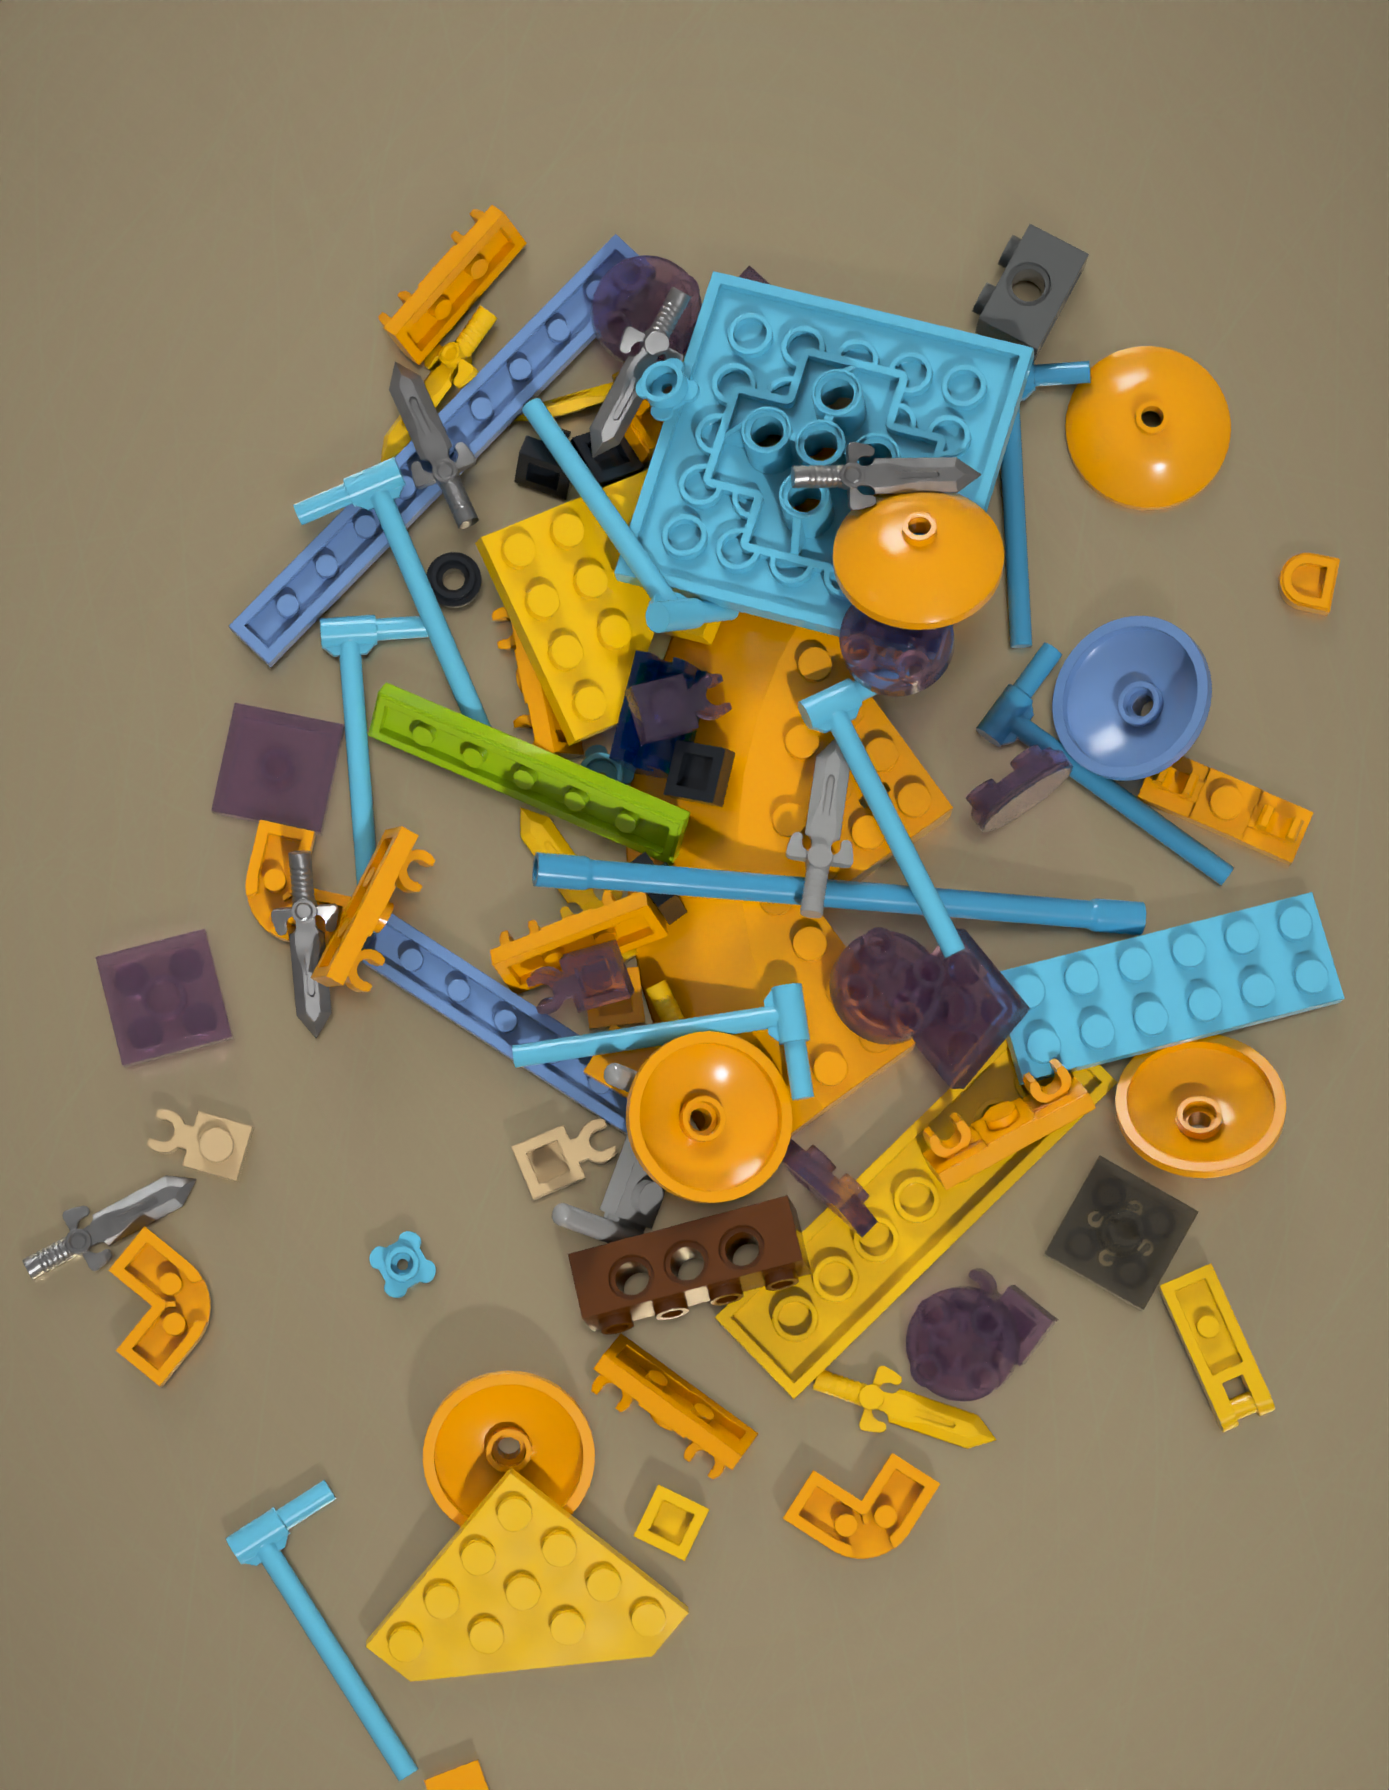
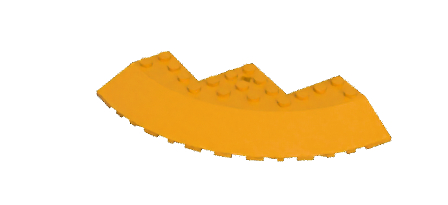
[626,448,953,1137]

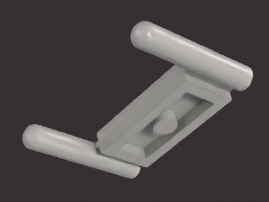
[552,1063,695,1243]

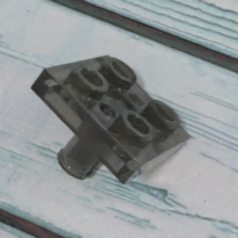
[1043,1155,1199,1311]

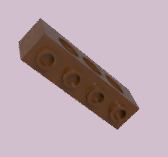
[568,1195,812,1335]

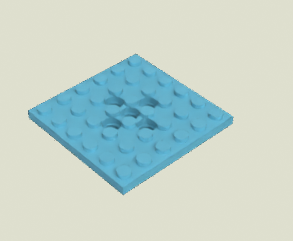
[614,271,1034,662]

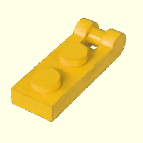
[1158,1263,1275,1433]

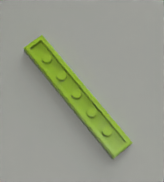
[368,682,691,866]

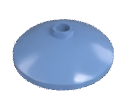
[1052,616,1212,781]

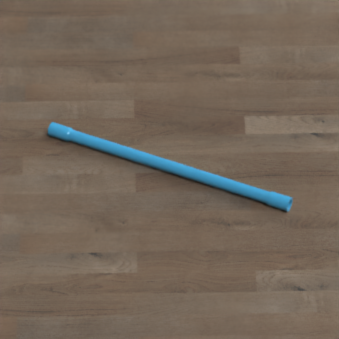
[532,852,1146,935]

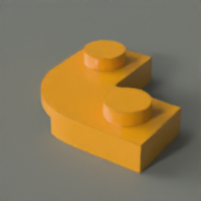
[245,820,351,946]
[108,1226,211,1387]
[782,1453,940,1559]

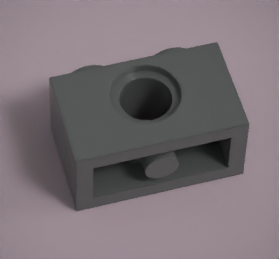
[972,224,1089,361]

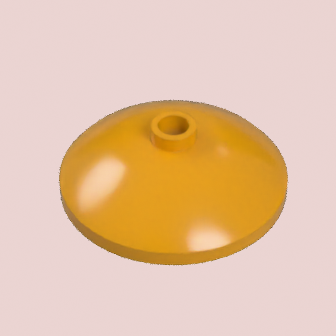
[1065,346,1231,510]
[833,492,1004,630]
[626,1031,793,1203]
[1115,1035,1286,1178]
[423,1371,595,1527]

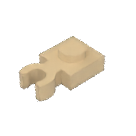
[147,1109,254,1182]
[511,1119,618,1200]

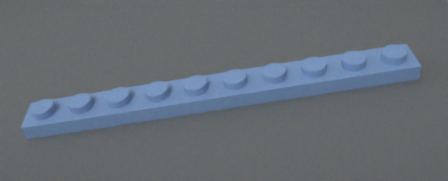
[229,234,656,668]

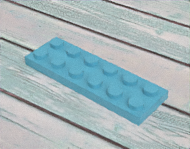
[989,892,1345,1085]

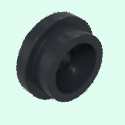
[426,552,482,608]

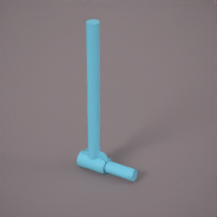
[522,398,739,633]
[293,457,491,727]
[319,615,429,885]
[798,659,965,958]
[512,983,814,1100]
[225,1480,418,1782]

